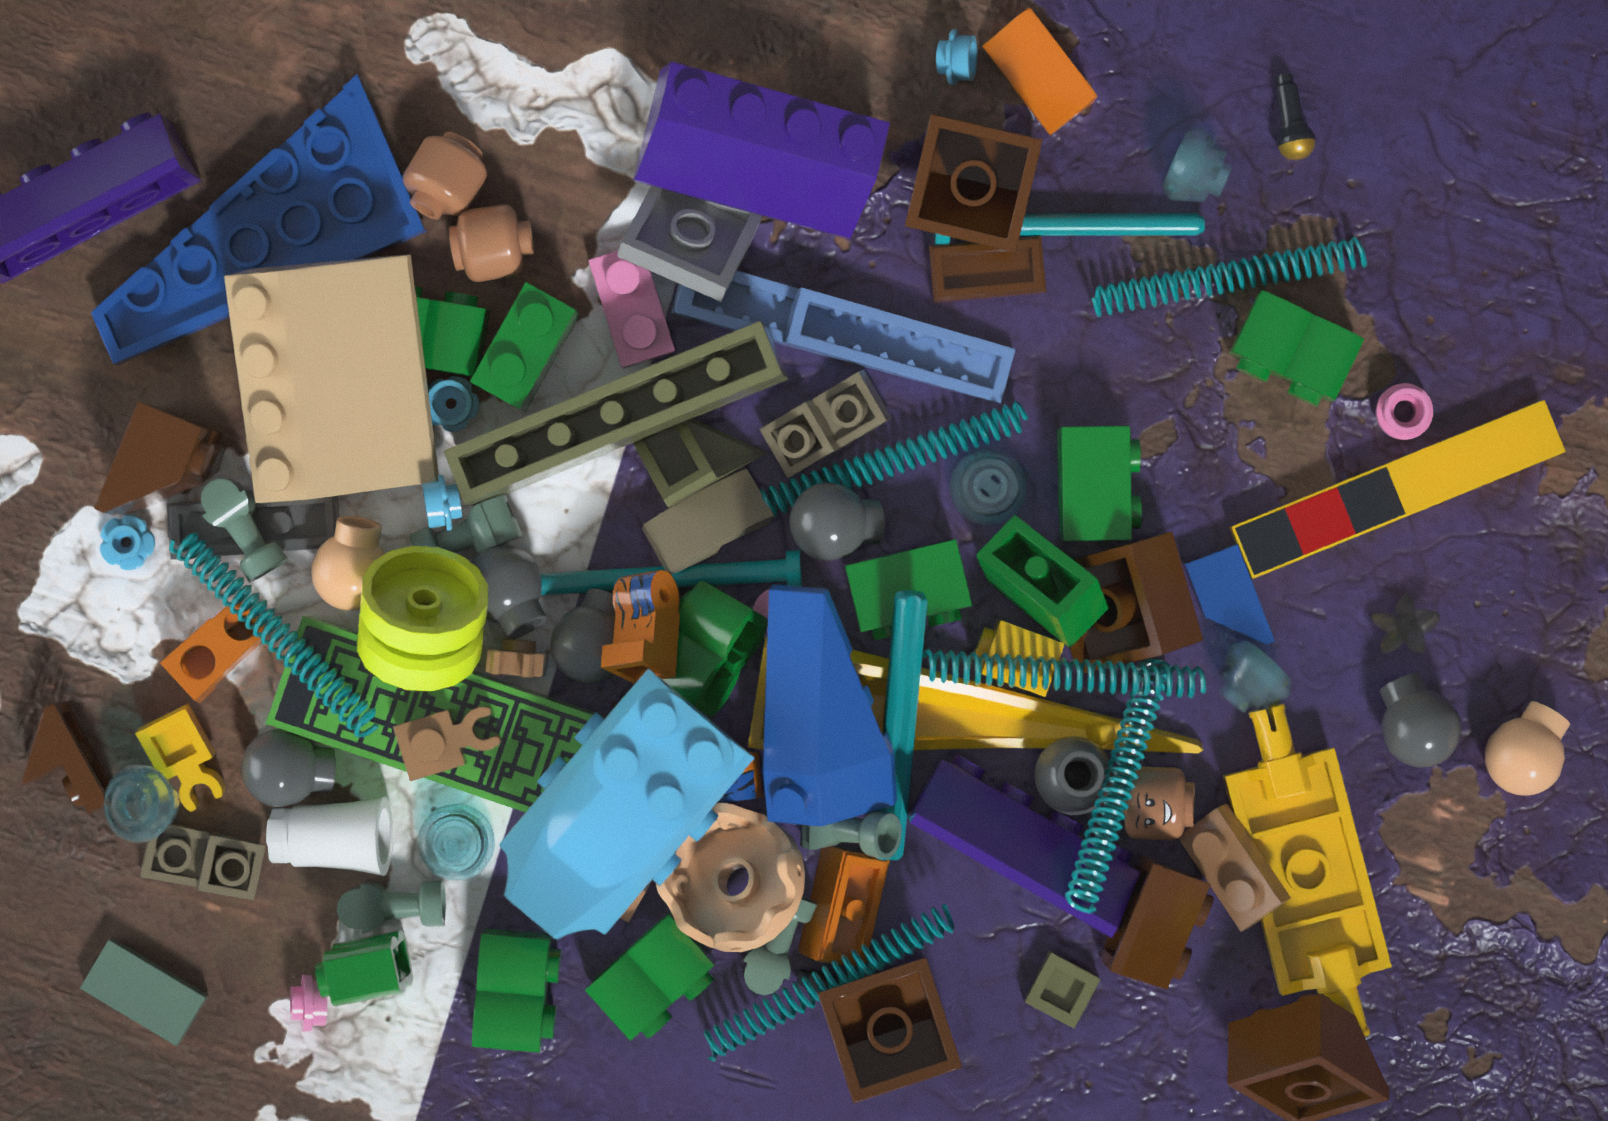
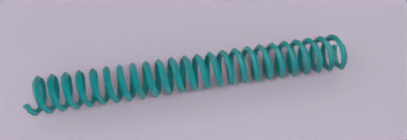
[1092,237,1367,318]
[759,401,1029,518]
[169,532,379,737]
[922,649,1206,699]
[1065,658,1172,913]
[703,904,954,1062]

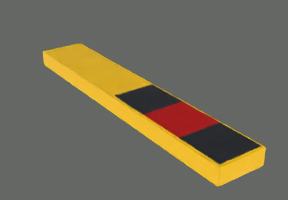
[1229,400,1566,579]

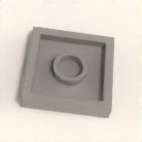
[617,186,762,302]

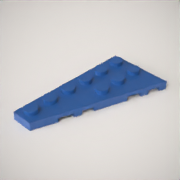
[91,74,427,366]

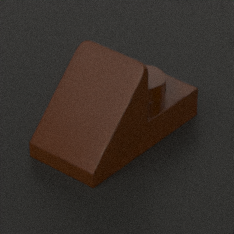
[21,701,120,814]

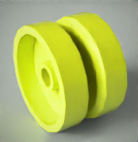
[357,546,488,691]

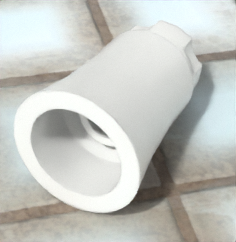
[266,796,393,876]

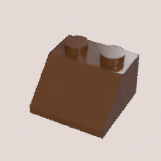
[905,113,1043,252]
[94,402,225,515]
[1070,532,1203,673]
[1099,853,1214,990]
[818,958,962,1104]
[1227,994,1389,1121]

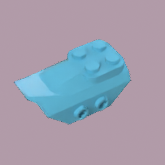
[499,668,755,939]

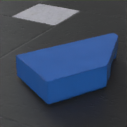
[1183,544,1275,644]

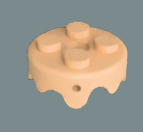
[656,803,805,952]

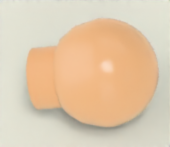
[311,516,386,611]
[1485,701,1570,796]

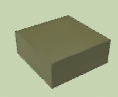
[1023,950,1101,1029]

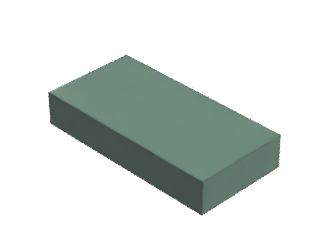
[80,938,209,1046]

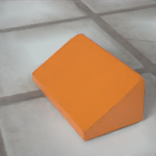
[982,7,1097,136]
[799,846,890,968]

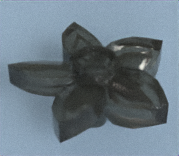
[1371,593,1440,654]

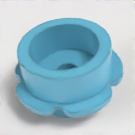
[936,29,978,85]
[428,376,479,432]
[422,475,462,531]
[99,515,155,570]

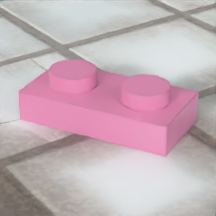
[588,251,676,369]

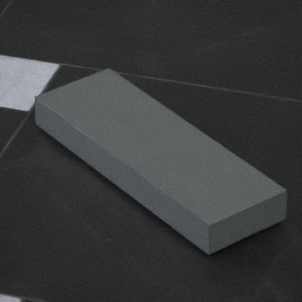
[166,496,340,560]

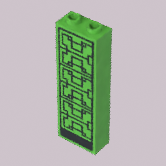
[266,615,607,813]

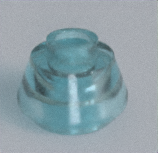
[1162,128,1233,203]
[950,449,1027,525]
[1218,640,1292,713]
[103,765,179,843]
[418,803,495,880]

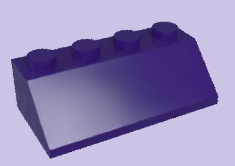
[633,61,890,239]
[0,112,202,284]
[907,753,1140,938]

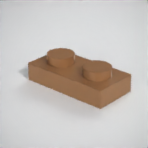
[1179,803,1291,932]

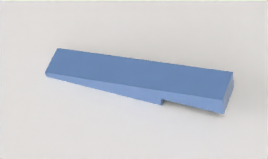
[670,271,1016,403]

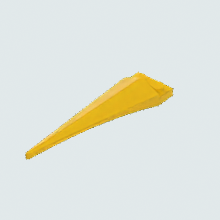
[748,637,1203,754]

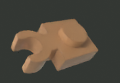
[485,638,549,677]
[393,706,502,781]

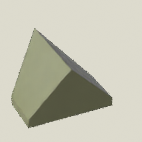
[633,418,767,508]

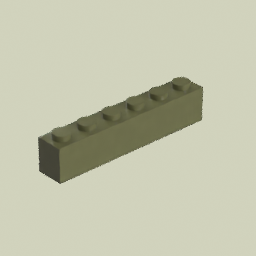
[443,321,788,506]

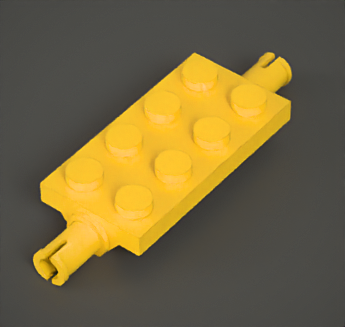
[1222,703,1392,1037]

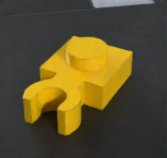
[135,703,225,812]

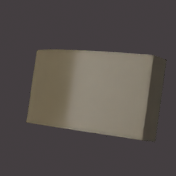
[759,370,892,478]
[642,468,774,575]
[140,819,266,901]

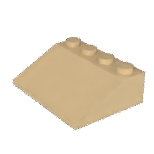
[224,254,439,503]

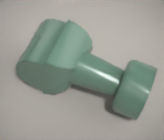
[201,479,288,583]
[410,494,523,554]
[800,811,902,859]
[337,880,446,934]
[743,896,818,995]

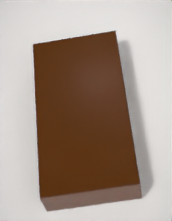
[929,236,1046,303]

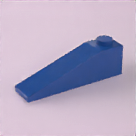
[763,585,897,827]

